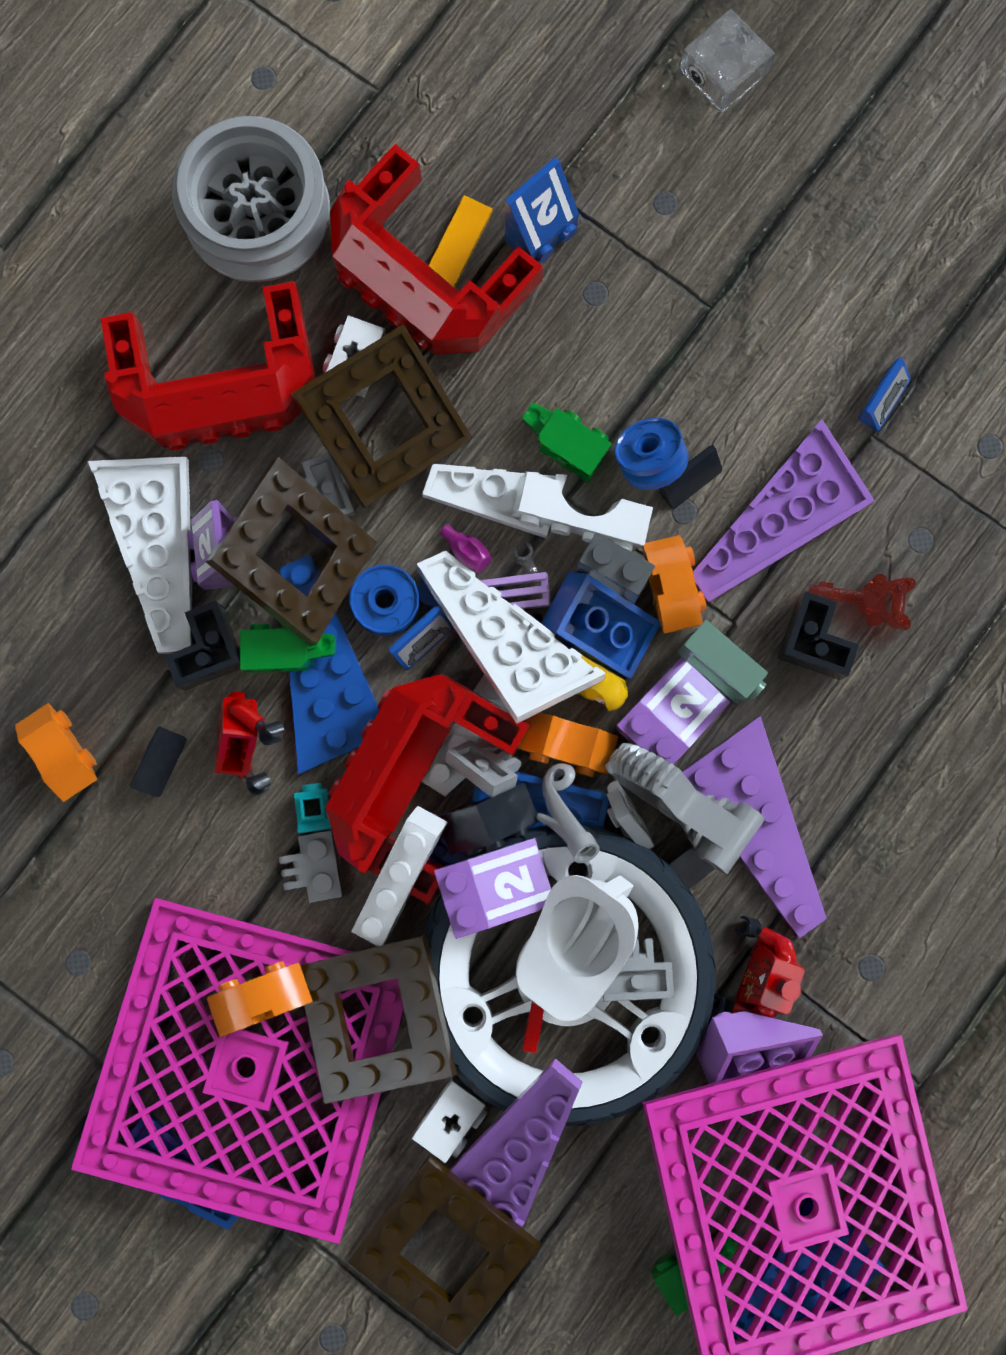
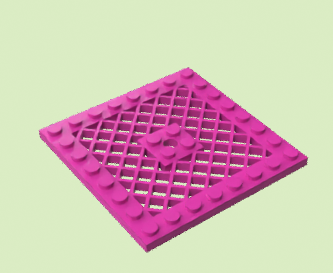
[71,898,404,1244]
[642,1034,968,1355]

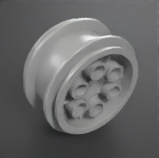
[172,116,330,282]

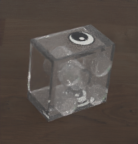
[680,8,775,113]

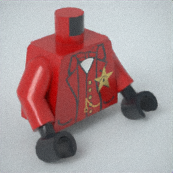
[214,691,285,795]
[711,916,804,1018]

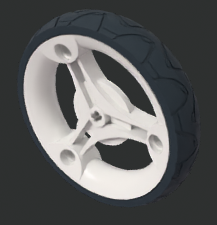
[423,825,716,1127]

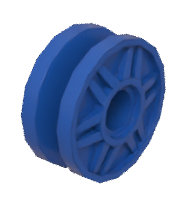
[614,418,689,490]
[350,565,420,636]

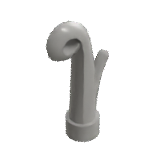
[536,763,600,863]

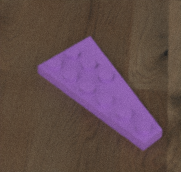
[693,419,875,604]
[683,716,827,938]
[449,1059,583,1228]

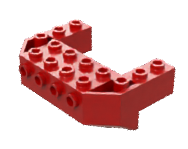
[330,144,543,355]
[100,281,316,451]
[326,674,531,904]

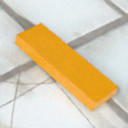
[429,195,493,288]

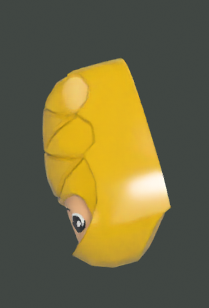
[578,652,628,712]

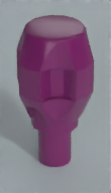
[440,524,492,574]

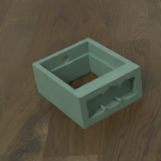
[676,620,768,704]

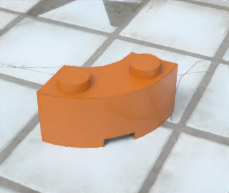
[642,535,706,634]
[15,703,97,802]
[518,713,619,778]
[207,961,313,1037]

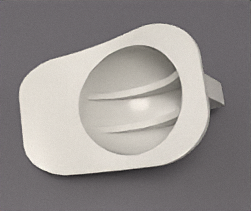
[517,875,638,1022]

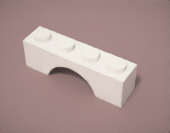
[511,472,653,552]
[351,806,447,947]

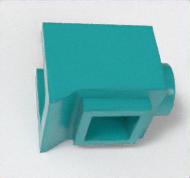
[294,783,331,833]

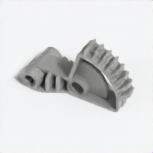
[605,743,765,875]

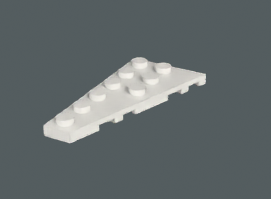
[88,457,193,654]
[417,551,605,723]

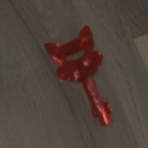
[808,574,916,631]

